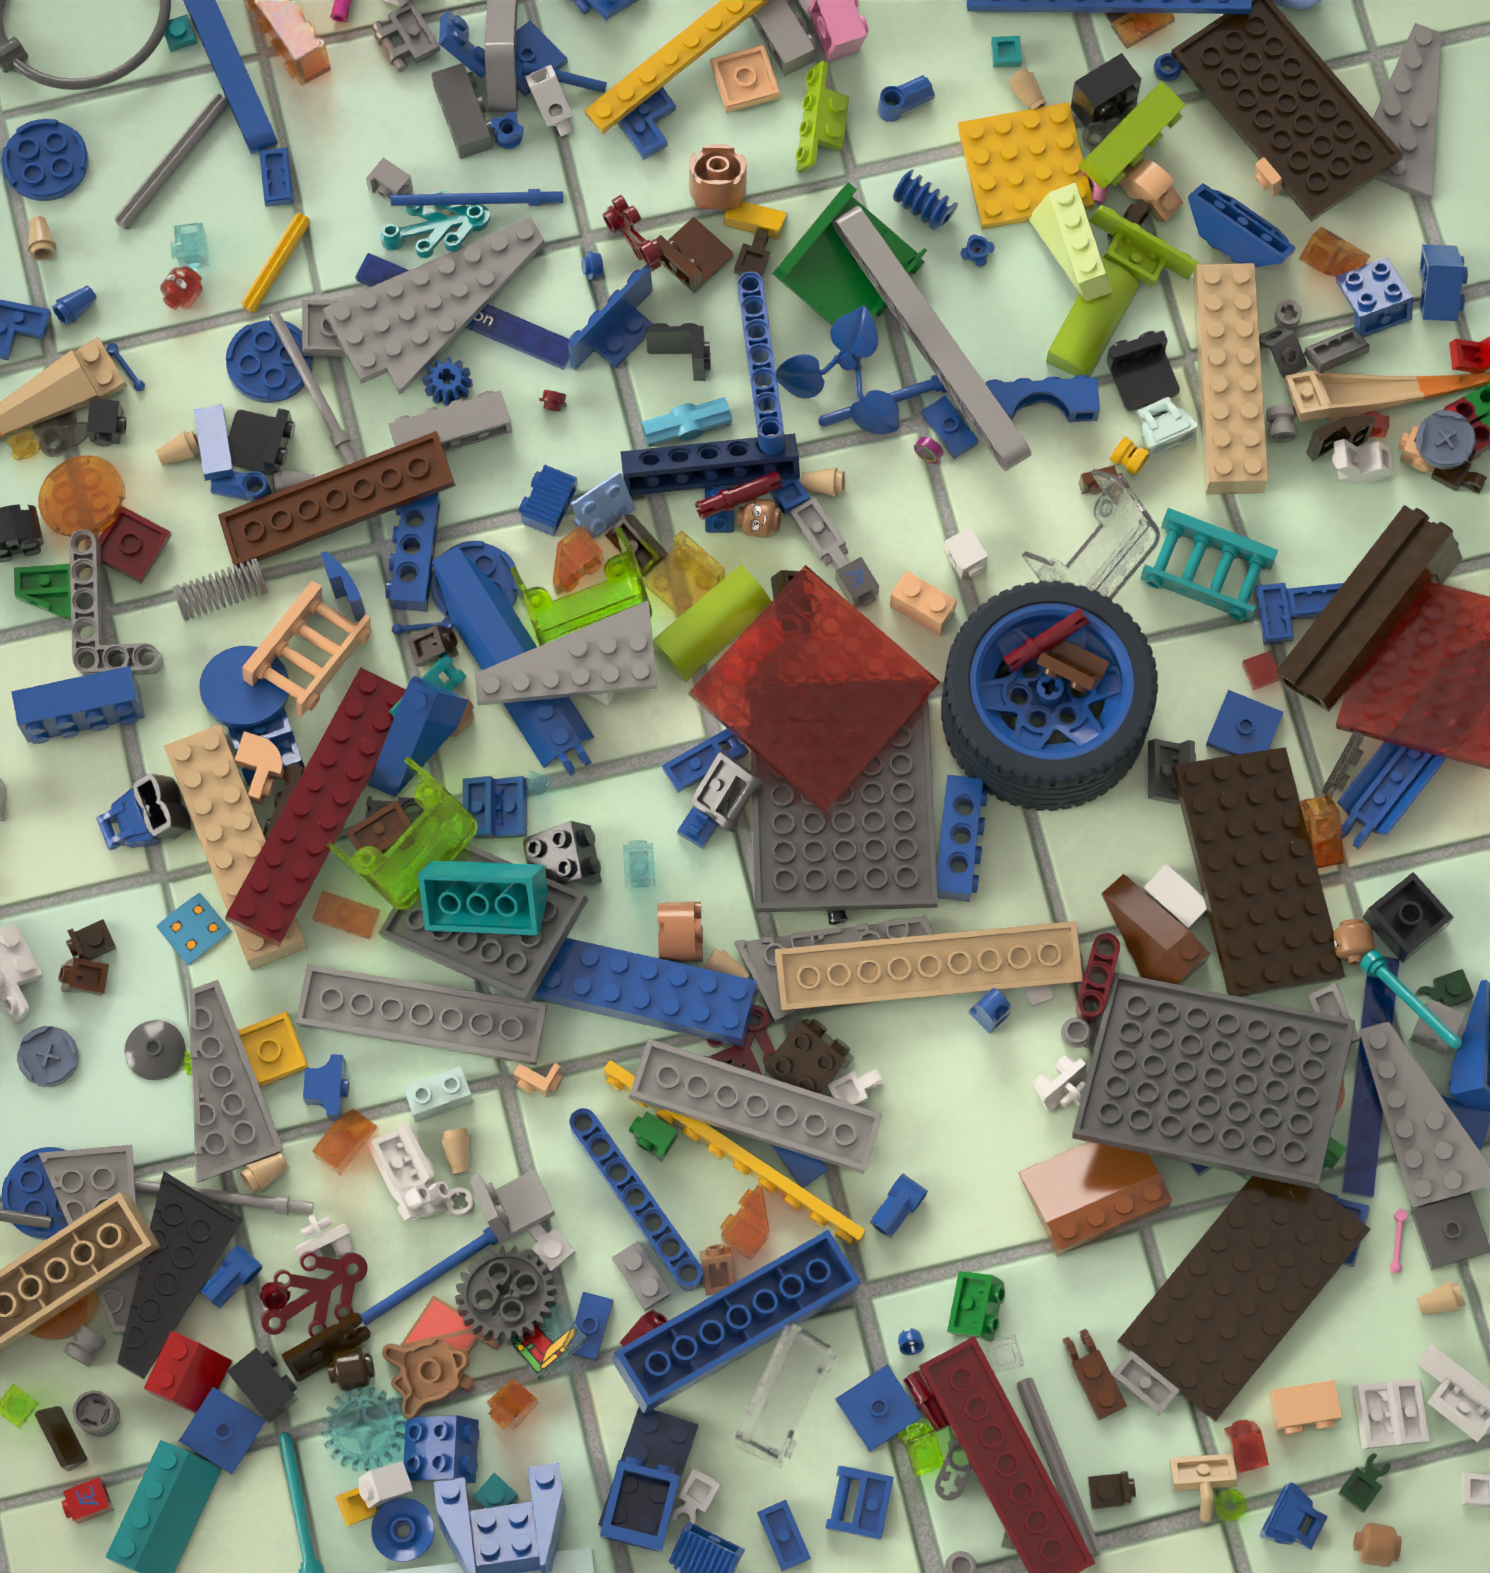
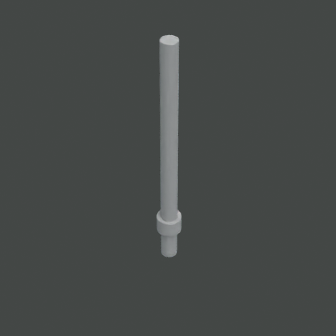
[269,312,358,465]
[135,1180,314,1215]

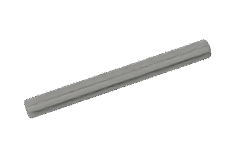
[114,94,229,229]
[1017,1377,1101,1557]

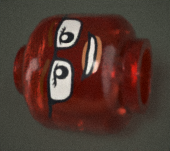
[160,266,203,310]

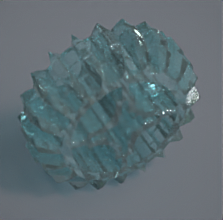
[321,1386,407,1472]

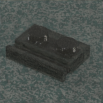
[1322,730,1365,798]

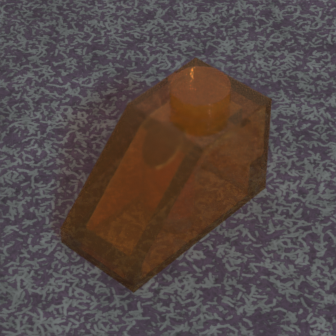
[312,1109,378,1176]

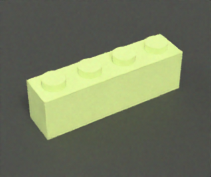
[1028,183,1113,302]

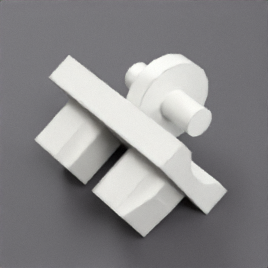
[1033,1055,1088,1113]
[392,1180,451,1221]
[295,1214,352,1267]

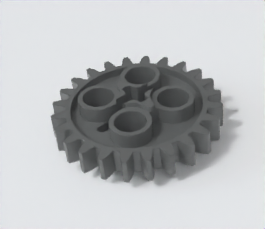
[455,1246,557,1345]

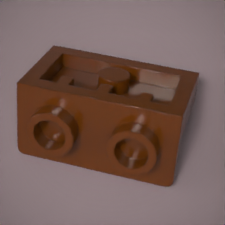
[345,800,418,867]

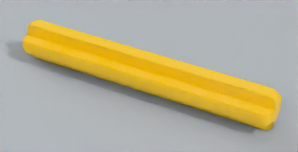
[242,213,310,313]

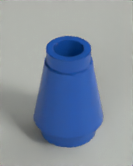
[52,285,97,325]

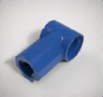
[877,75,935,122]
[210,471,272,502]
[870,1173,928,1238]
[200,1245,263,1309]

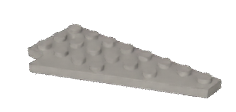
[323,217,544,394]

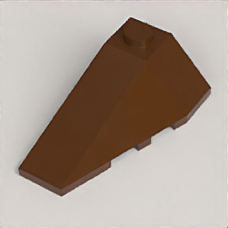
[1101,874,1210,985]

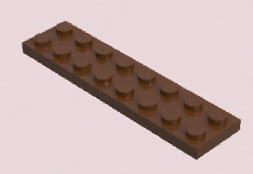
[218,431,456,569]

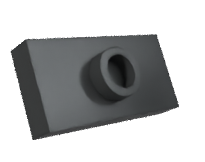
[1304,327,1370,374]

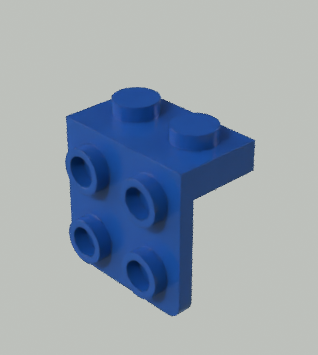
[403,1415,479,1483]

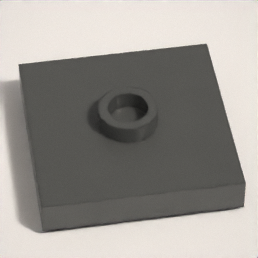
[1411,1192,1490,1271]

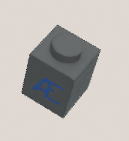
[835,557,879,609]

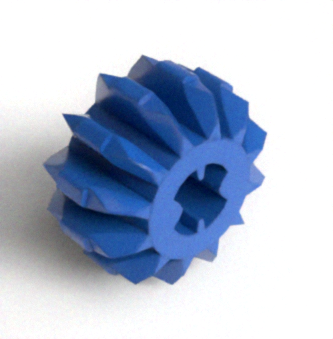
[423,356,473,407]

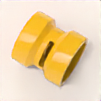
[1110,436,1150,476]

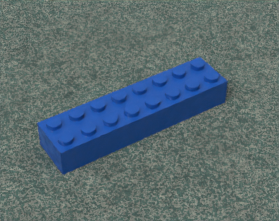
[532,938,758,1047]
[612,1230,861,1414]

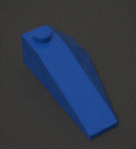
[368,676,469,797]
[1449,980,1490,1112]

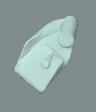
[1137,397,1198,458]

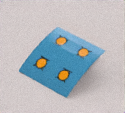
[157,893,231,965]

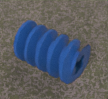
[893,169,958,230]

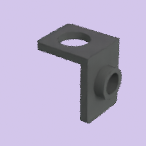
[1259,326,1307,378]

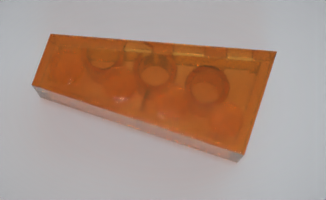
[244,0,331,86]

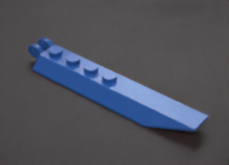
[432,546,595,776]
[1337,640,1490,849]

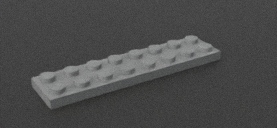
[295,964,547,1065]
[629,1039,883,1174]

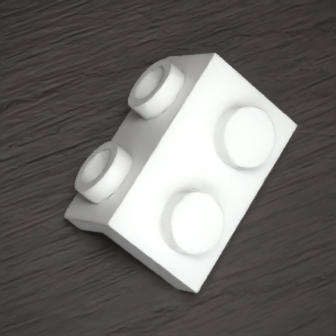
[367,1122,434,1199]

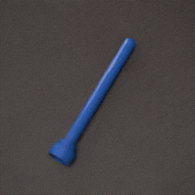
[818,374,948,427]

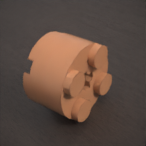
[689,144,747,210]
[657,901,703,963]

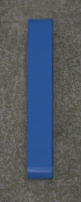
[183,0,278,155]
[737,272,785,454]
[569,1108,703,1291]

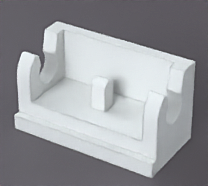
[1144,864,1207,929]

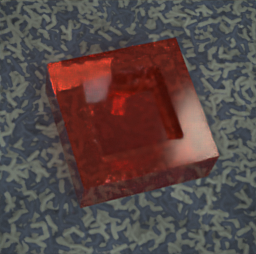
[1360,412,1390,437]
[1242,651,1280,690]

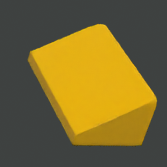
[724,201,787,239]

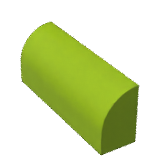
[1046,257,1139,377]
[653,564,773,682]

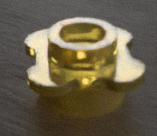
[6,428,40,460]

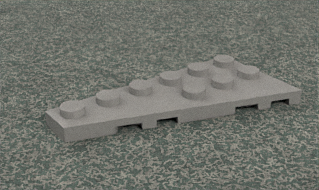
[38,1145,141,1334]

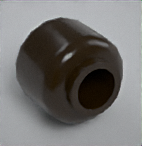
[327,1347,375,1392]

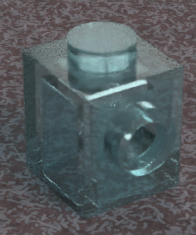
[170,222,209,270]
[623,840,656,888]

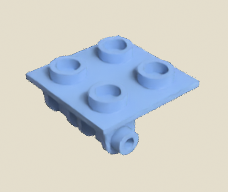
[571,471,636,541]

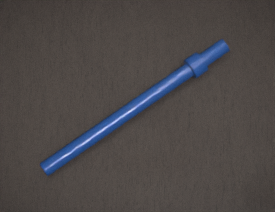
[390,189,563,206]
[361,1226,499,1326]

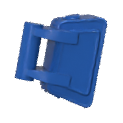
[96,788,159,850]
[1260,1482,1328,1550]

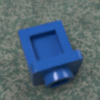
[705,487,734,533]

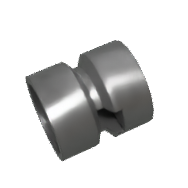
[73,1390,120,1437]

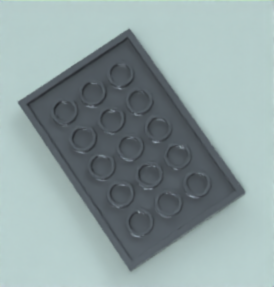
[378,831,589,1004]

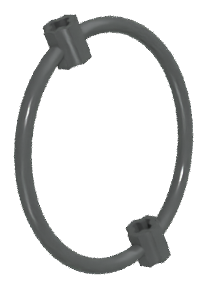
[0,0,171,90]

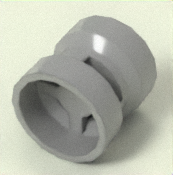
[1266,405,1298,443]
[63,1324,106,1368]

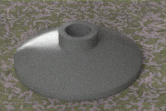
[124,1020,186,1080]

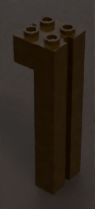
[1276,505,1463,712]

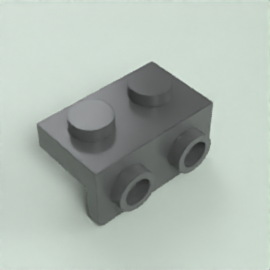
[1148,739,1196,805]

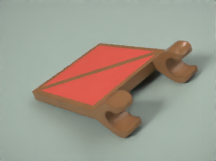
[400,1295,503,1392]

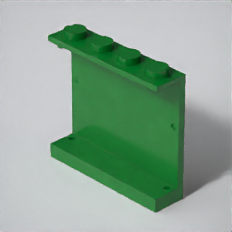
[772,182,927,326]

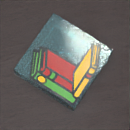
[504,1302,588,1381]

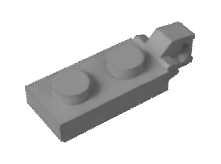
[789,497,849,570]

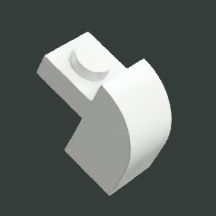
[1332,439,1394,483]

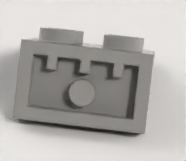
[469,1170,555,1243]

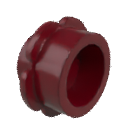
[539,390,567,412]
[260,1282,291,1310]

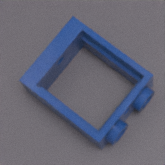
[600,1457,680,1553]

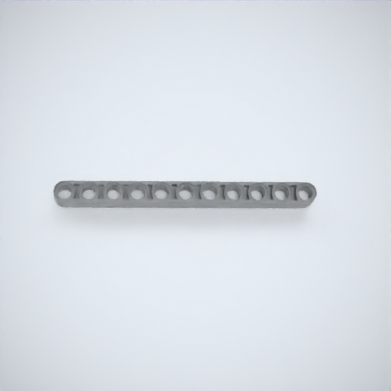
[832,206,1031,471]

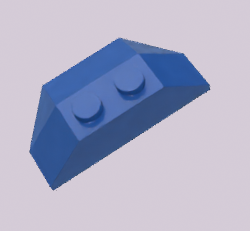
[1188,183,1296,267]

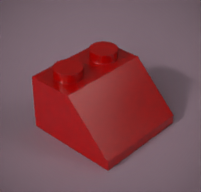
[144,1330,232,1414]

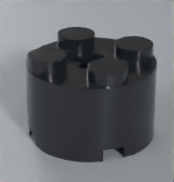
[0,504,44,563]

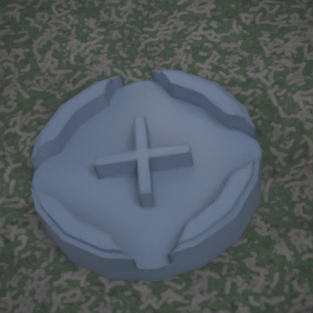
[1416,410,1475,469]
[17,1026,79,1087]

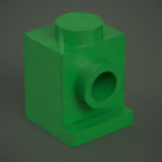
[629,1111,678,1162]

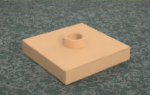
[710,44,781,113]

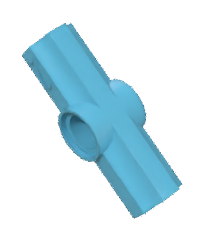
[641,397,732,447]

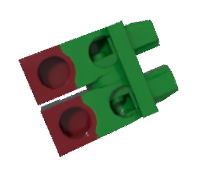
[1443,383,1490,463]

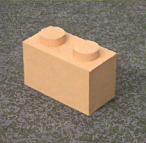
[890,570,957,635]
[1269,1380,1342,1435]

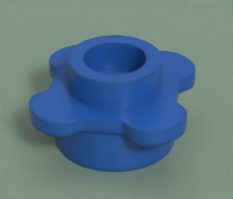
[961,234,994,267]

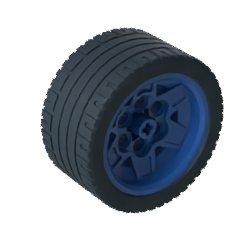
[941,580,1158,811]

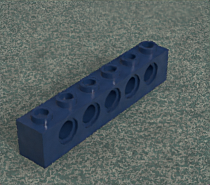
[620,433,800,496]

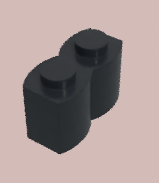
[133,773,191,839]

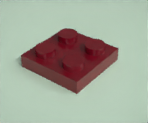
[98,505,172,584]

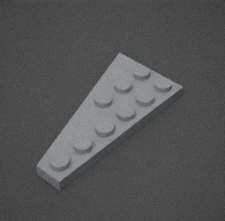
[1373,23,1441,201]
[475,600,657,706]
[735,916,934,1023]
[188,980,284,1184]
[1359,1022,1490,1208]

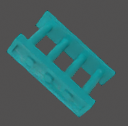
[1140,508,1278,621]

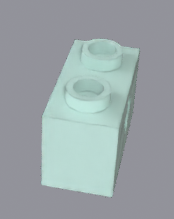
[403,1066,473,1122]

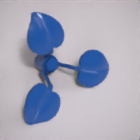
[776,305,900,434]

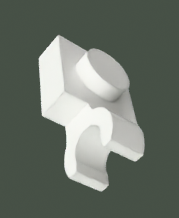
[827,1069,883,1106]
[527,1223,575,1272]

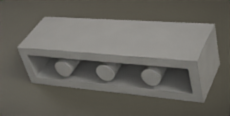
[749,0,817,76]
[388,390,512,452]

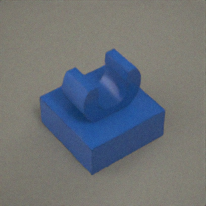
[677,806,719,849]

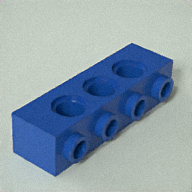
[386,492,441,612]
[937,775,988,902]

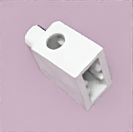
[525,65,573,137]

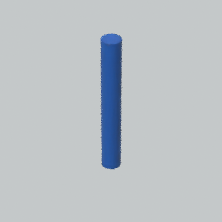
[521,62,607,93]

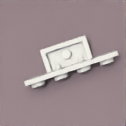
[0,923,43,1023]
[1417,1345,1490,1443]

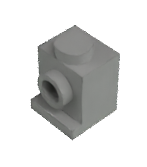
[366,157,413,201]

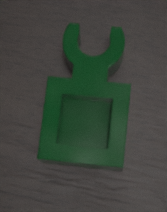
[1415,969,1474,1007]
[1337,1453,1391,1513]

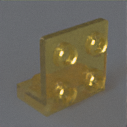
[643,530,725,617]

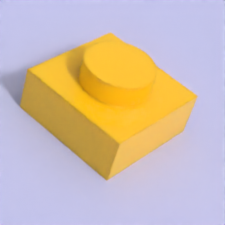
[335,1487,377,1527]

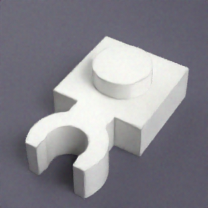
[672,1468,721,1524]

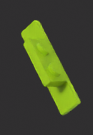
[795,61,849,173]
[1089,205,1199,287]

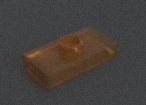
[1111,13,1175,49]
[312,891,380,940]

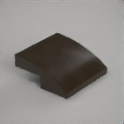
[1306,415,1375,462]

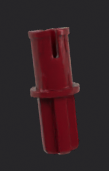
[903,1370,949,1432]

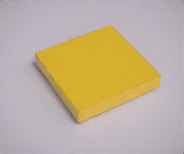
[238,1011,309,1088]

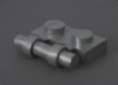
[371,1,441,72]

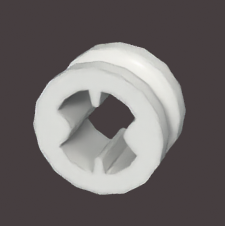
[446,1187,474,1217]

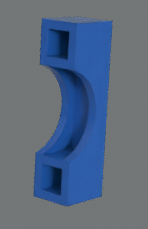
[985,375,1100,422]

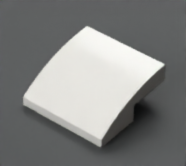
[1353,1379,1430,1449]

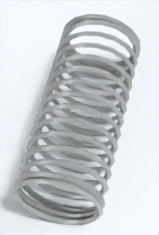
[172,557,268,622]

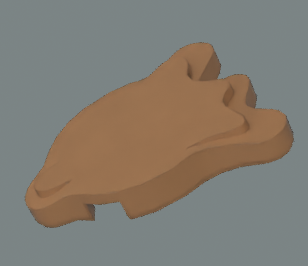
[382,1339,470,1420]

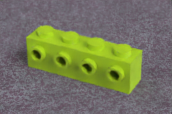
[1078,81,1186,190]

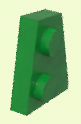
[14,564,71,621]

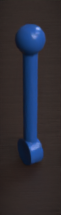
[107,343,145,391]
[392,618,453,635]

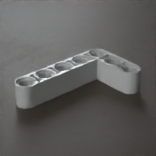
[485,0,518,112]
[69,529,163,676]

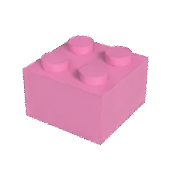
[808,0,869,62]

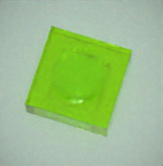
[0,1384,39,1429]

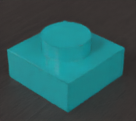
[164,14,197,52]
[991,36,1022,68]
[473,1473,518,1508]

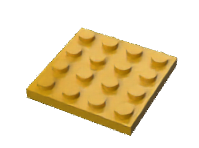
[957,102,1094,230]

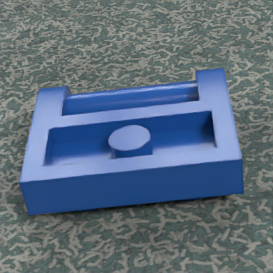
[825,1466,894,1541]

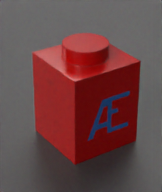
[61,1477,114,1524]

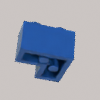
[1419,244,1468,321]

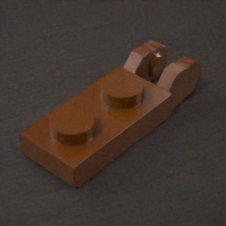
[1062,1328,1127,1421]

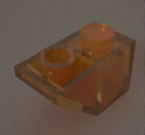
[1299,226,1370,277]
[553,525,604,596]
[1301,794,1344,868]
[720,1185,770,1261]
[487,1378,539,1431]

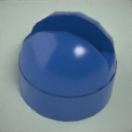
[898,1328,924,1355]

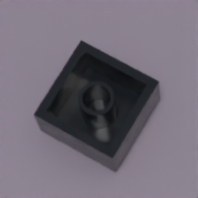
[1070,53,1141,133]
[1363,872,1454,963]

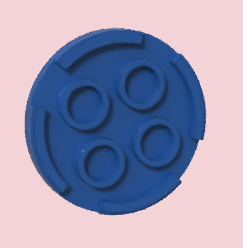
[1,119,89,201]
[226,320,314,403]
[430,541,519,619]
[199,646,289,729]
[2,1147,68,1240]

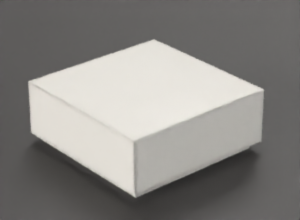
[1462,1473,1490,1507]

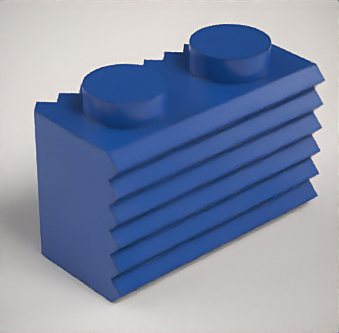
[519,465,578,536]
[668,1521,745,1573]

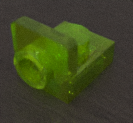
[897,1423,944,1477]

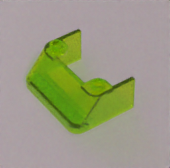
[510,527,652,646]
[326,757,478,909]

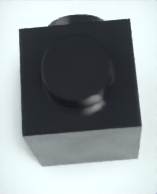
[86,399,127,446]

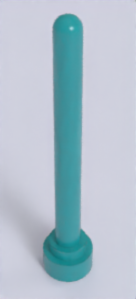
[1360,950,1461,1049]
[279,1432,325,1573]

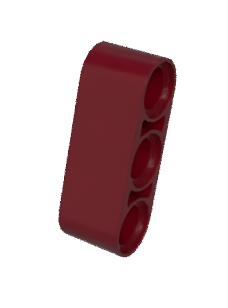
[1076,933,1120,1023]

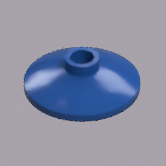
[371,1498,435,1562]

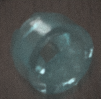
[526,771,552,795]

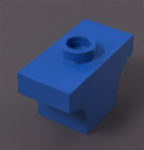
[303,1054,349,1121]

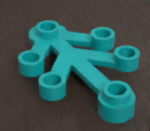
[380,190,490,258]

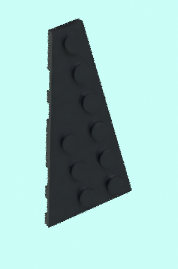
[117,1171,243,1380]

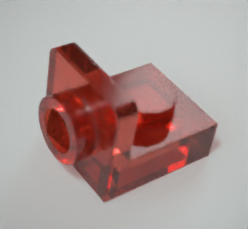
[1224,1420,1269,1473]

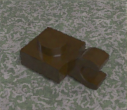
[1107,199,1151,241]
[734,228,771,278]
[1431,461,1487,494]

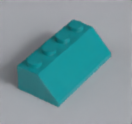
[418,861,548,935]
[105,1440,222,1573]

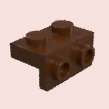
[1037,639,1110,693]

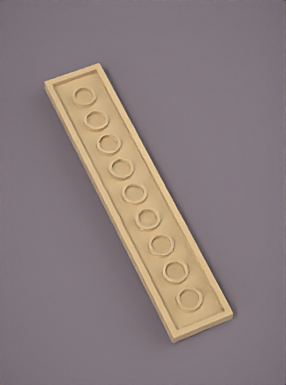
[774,921,1083,1011]

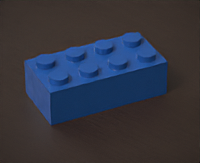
[11,666,145,744]

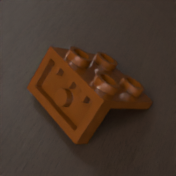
[655,217,733,293]

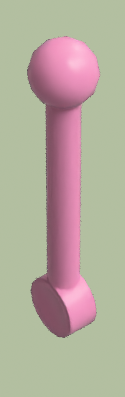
[1390,1209,1407,1273]

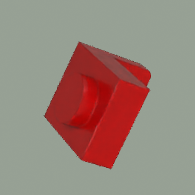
[1449,337,1490,373]

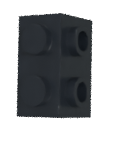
[227,1347,299,1424]

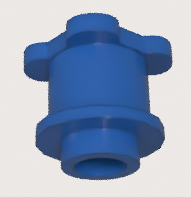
[491,111,524,149]

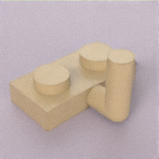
[1170,1454,1237,1522]

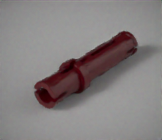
[695,471,783,520]
[1003,608,1090,673]

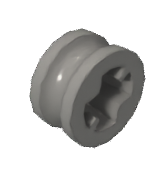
[1274,300,1302,330]

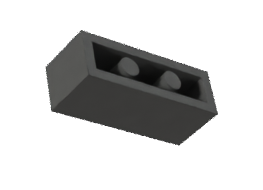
[431,63,495,159]

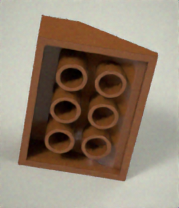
[1018,1142,1172,1257]

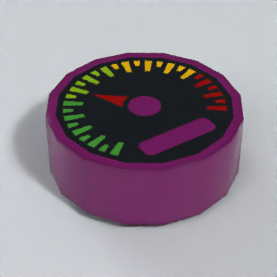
[914,437,944,464]

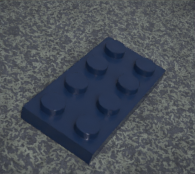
[598,1407,699,1536]

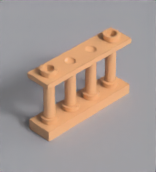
[242,580,372,717]

